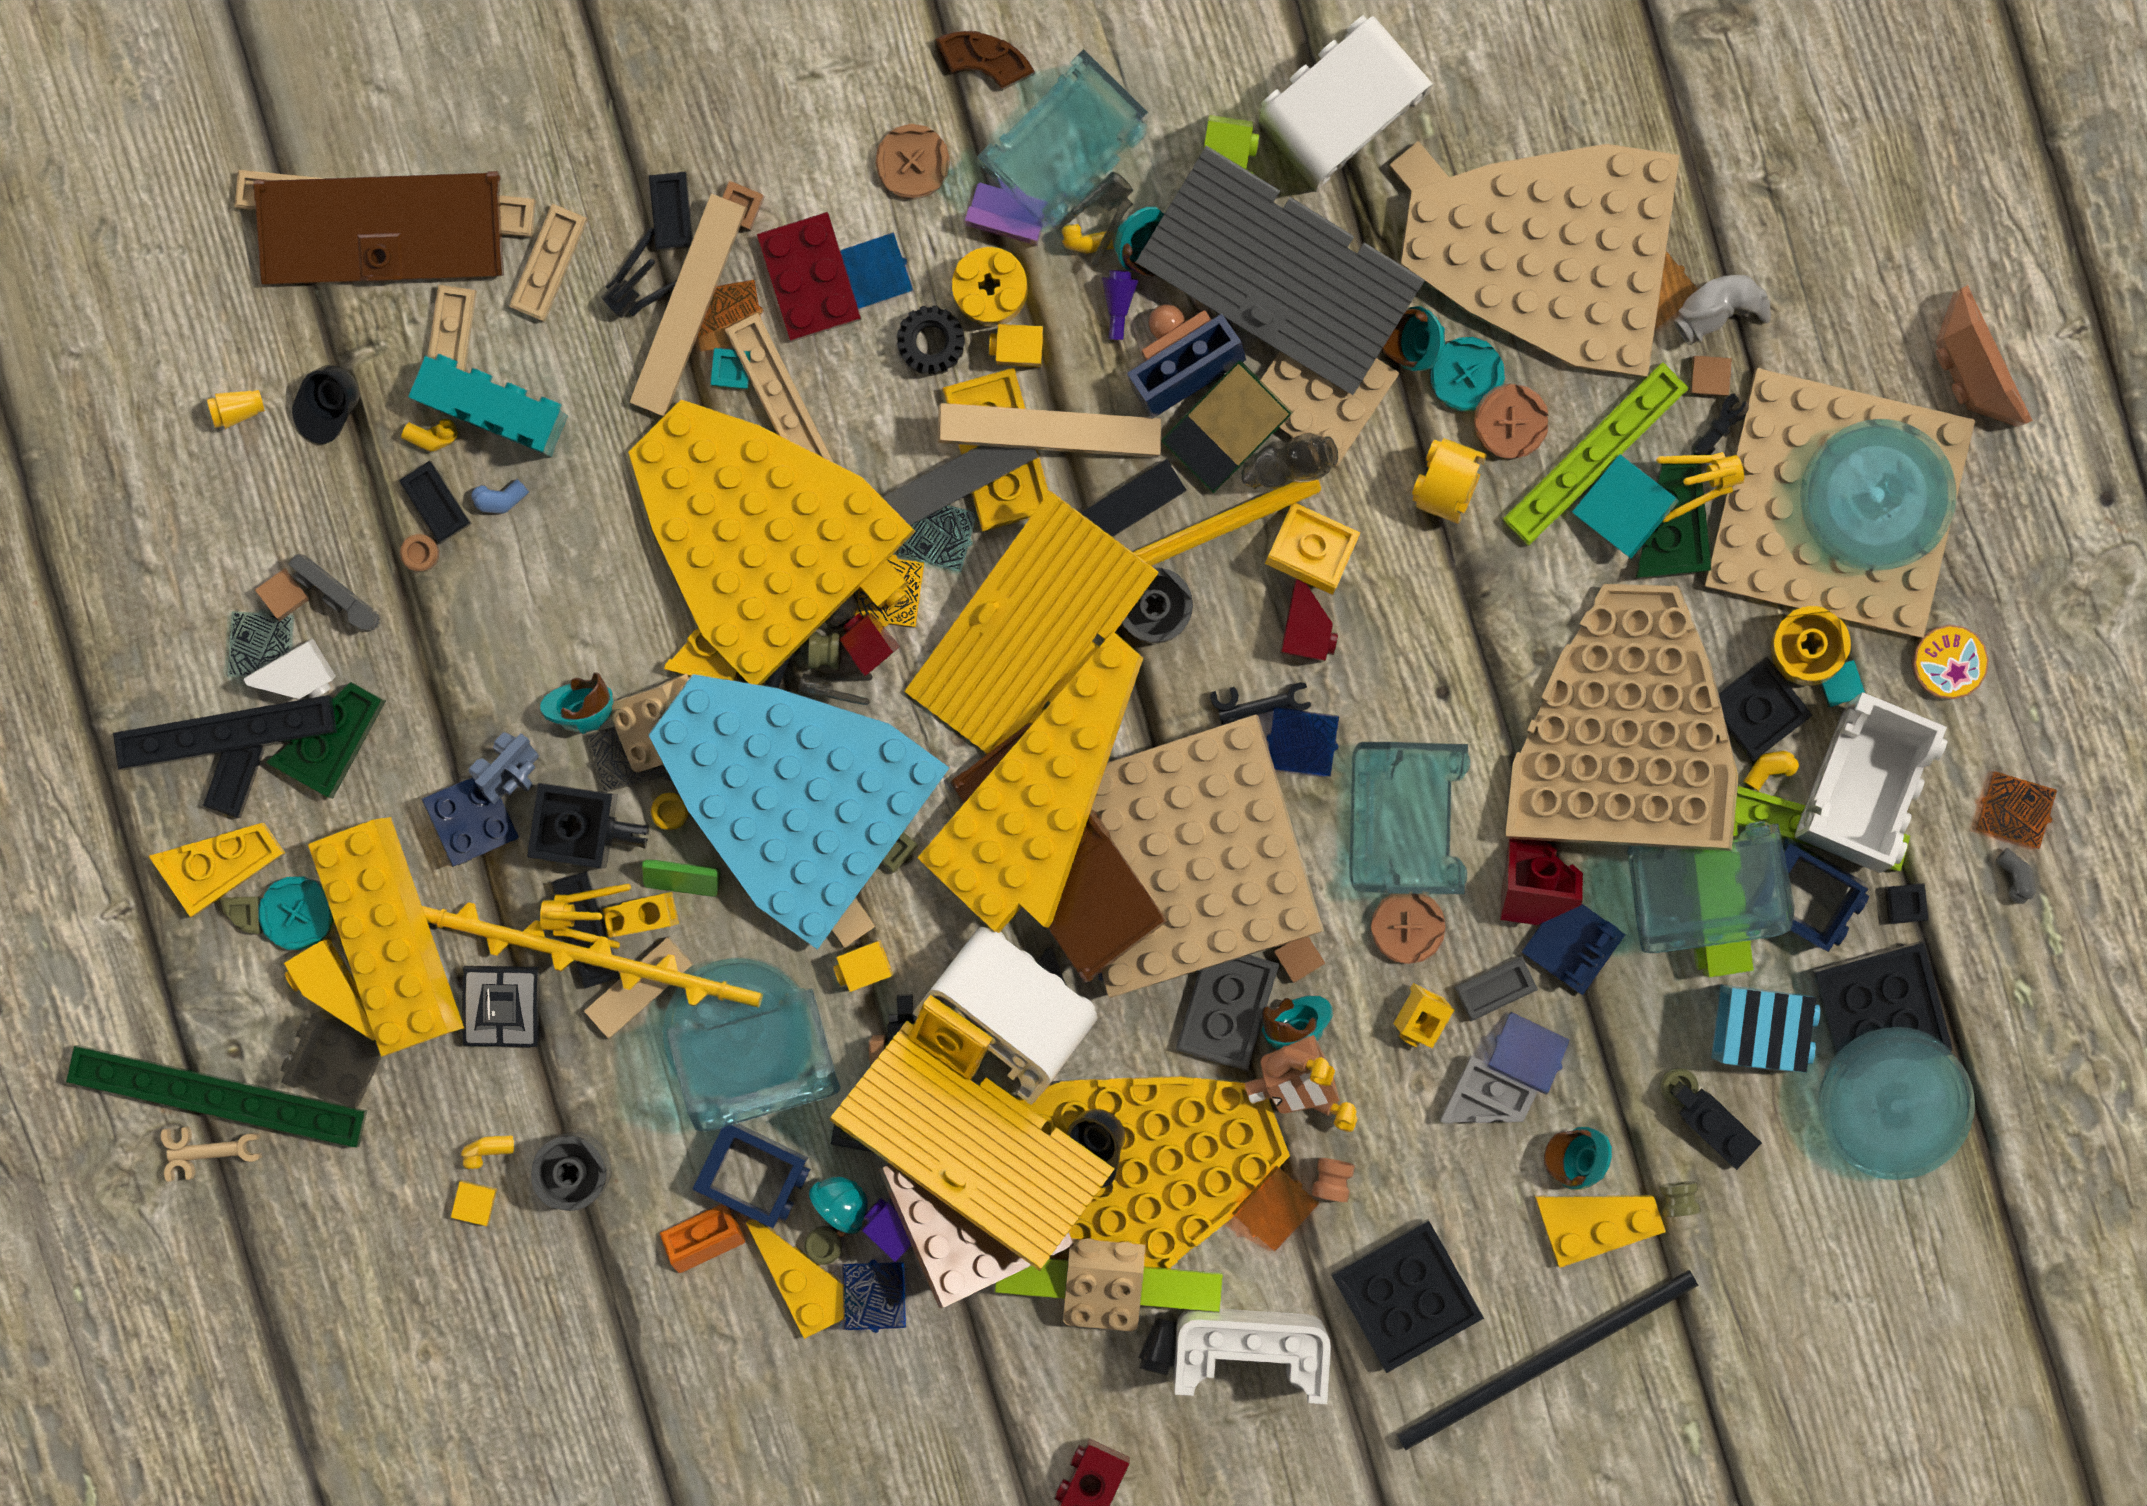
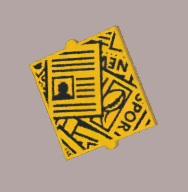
[855,555,924,627]

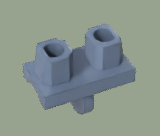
[469,732,539,805]

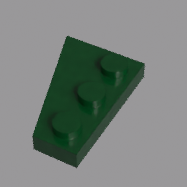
[1635,464,1711,579]
[266,682,386,799]

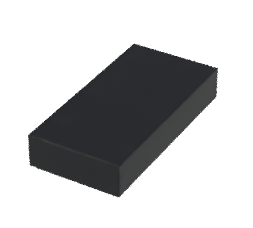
[649,172,693,251]
[399,461,472,544]
[203,746,265,818]

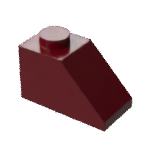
[1280,579,1338,662]
[840,613,901,676]

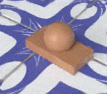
[1141,304,1211,361]

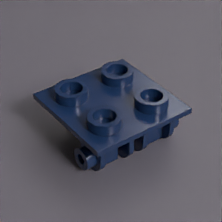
[421,777,519,867]
[1522,904,1626,996]

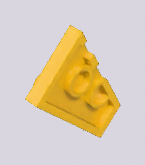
[149,823,285,917]

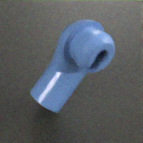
[471,479,529,514]

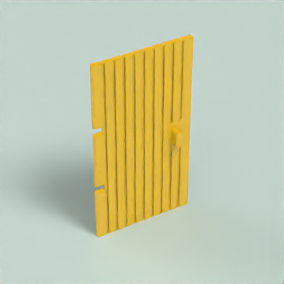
[904,491,1159,754]
[829,1021,1115,1271]

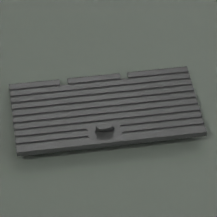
[1136,145,1425,395]

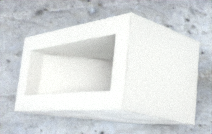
[244,638,336,699]

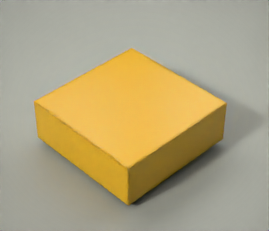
[451,1180,497,1226]

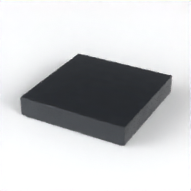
[1718,656,1813,761]

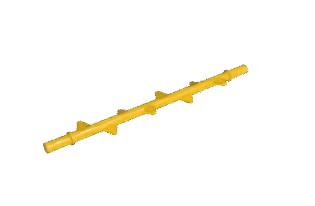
[422,902,763,1008]

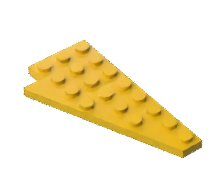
[917,632,1143,933]

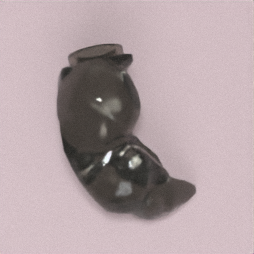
[1241,433,1338,489]

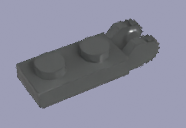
[288,554,380,631]

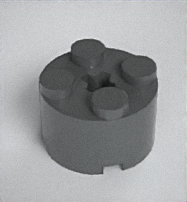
[1122,568,1193,644]
[531,1132,612,1211]

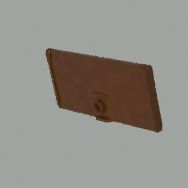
[253,171,504,284]
[950,723,1167,983]

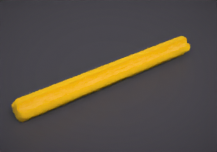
[1133,474,1321,566]

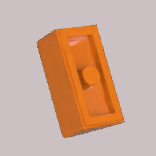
[659,1204,745,1273]

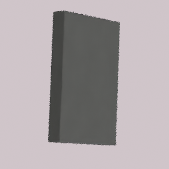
[1176,955,1279,1071]

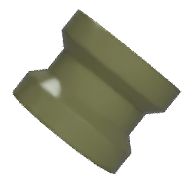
[808,632,841,670]
[1660,1181,1701,1217]

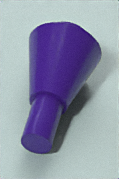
[1102,270,1139,340]

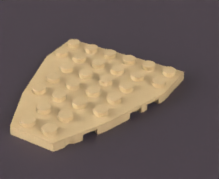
[1399,144,1680,378]
[1505,584,1738,851]

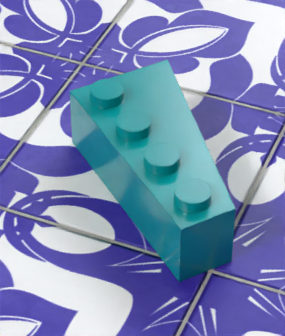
[408,353,568,457]

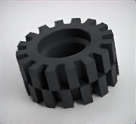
[897,305,965,376]

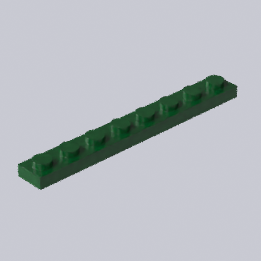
[66,1045,368,1148]

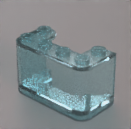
[977,49,1148,228]

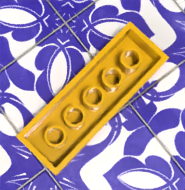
[308,817,464,1057]

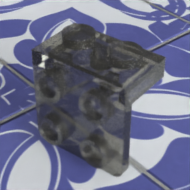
[281,1011,382,1108]

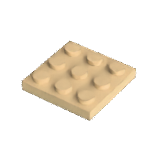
[1261,351,1400,467]

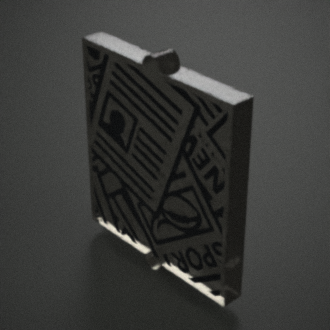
[586,726,666,792]

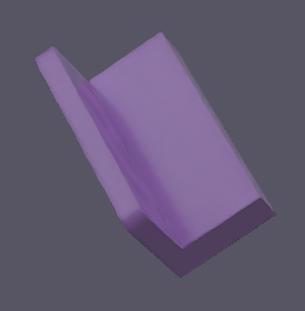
[965,183,1049,246]

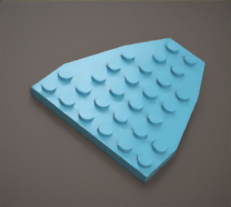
[648,674,949,950]

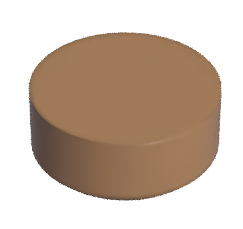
[400,534,439,572]

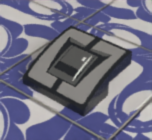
[462,966,540,1047]

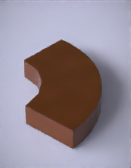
[935,31,1035,91]

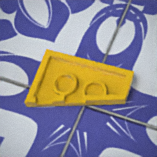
[1534,1195,1666,1268]

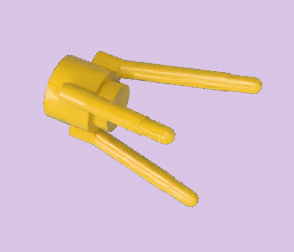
[1656,452,1744,523]
[540,884,631,949]

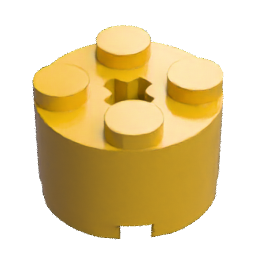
[952,247,1028,327]
[1412,438,1486,524]
[1770,606,1851,686]

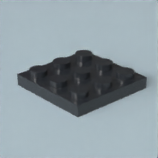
[1813,941,1953,1080]
[1331,1219,1484,1373]

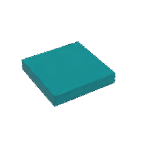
[1572,454,1679,559]

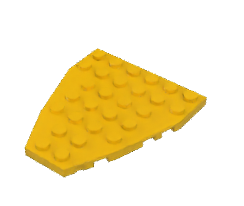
[628,400,916,685]
[1016,1076,1290,1301]

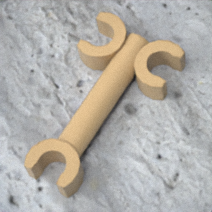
[161,1126,262,1182]

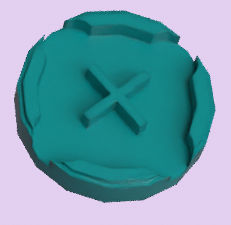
[1430,337,1505,412]
[259,876,334,950]

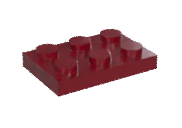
[757,212,862,342]

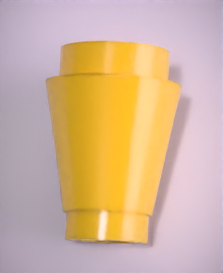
[207,390,265,429]

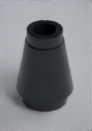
[1138,1318,1177,1375]

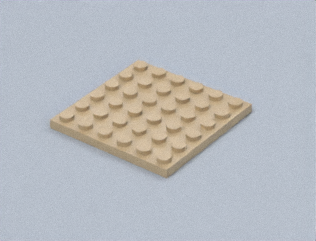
[1703,368,1975,638]
[1092,715,1324,998]

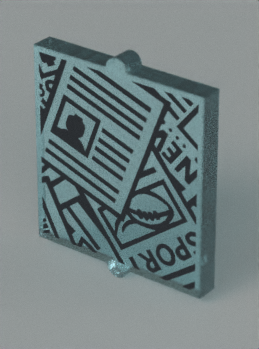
[898,505,977,572]
[227,609,294,677]

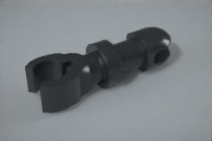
[1692,393,1749,455]

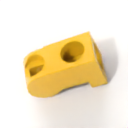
[602,892,679,938]

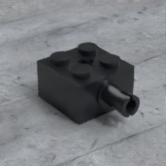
[527,783,649,869]

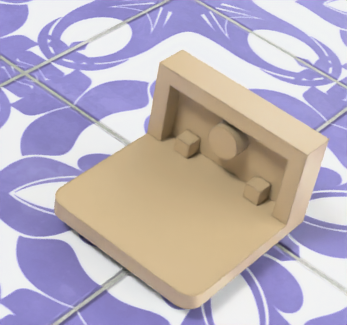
[610,674,689,772]
[1063,1238,1145,1331]

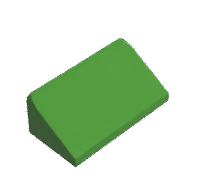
[642,859,721,897]

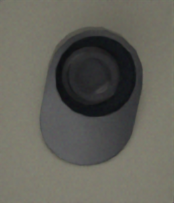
[292,365,360,444]
[1067,1108,1125,1188]

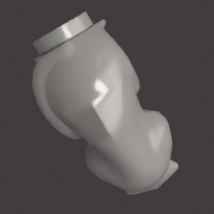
[1674,275,1771,345]

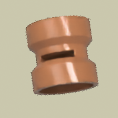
[1311,1157,1355,1202]

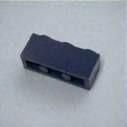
[1127,314,1246,419]

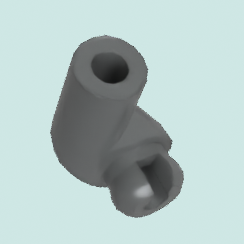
[1995,848,2036,904]

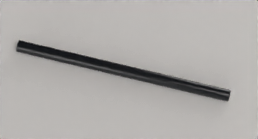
[1396,1270,1699,1451]

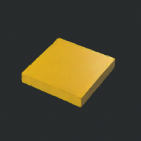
[1265,503,1360,595]
[909,995,993,1079]

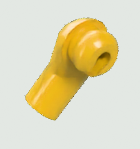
[1061,224,1114,254]
[401,419,458,452]
[1743,750,1799,792]
[461,1135,514,1169]

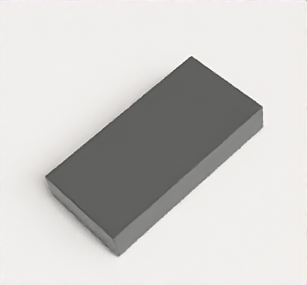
[1454,956,1538,1022]

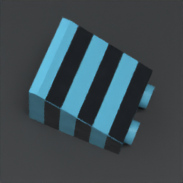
[1711,984,1820,1073]

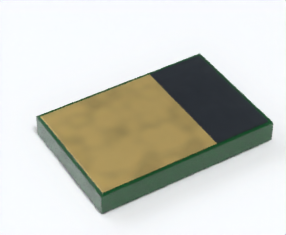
[1161,360,1293,493]

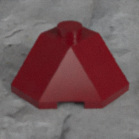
[1500,839,1583,925]

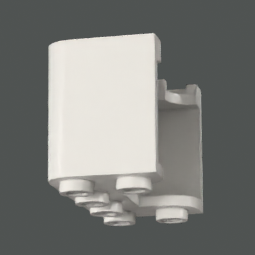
[1258,15,1433,191]
[1795,692,1947,873]
[913,927,1098,1105]
[1173,1309,1331,1404]

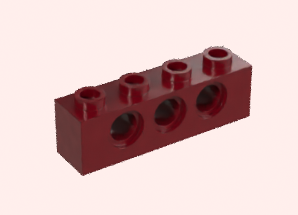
[1054,1438,1130,1506]

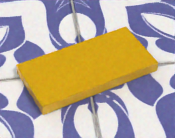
[943,368,1049,532]

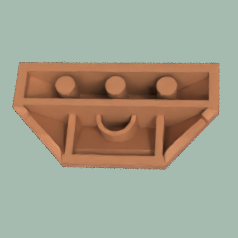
[1935,285,2033,427]

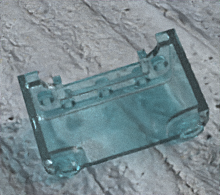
[1349,742,1470,894]
[1627,821,1795,954]
[666,988,841,1132]

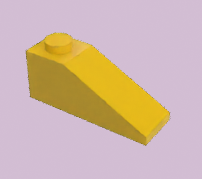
[284,939,375,1041]

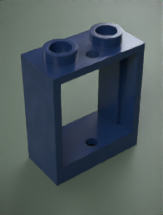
[1748,837,1869,952]
[692,1119,811,1228]

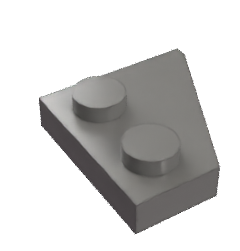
[1440,1055,1539,1124]

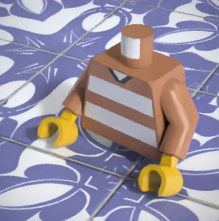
[1245,1035,1358,1132]

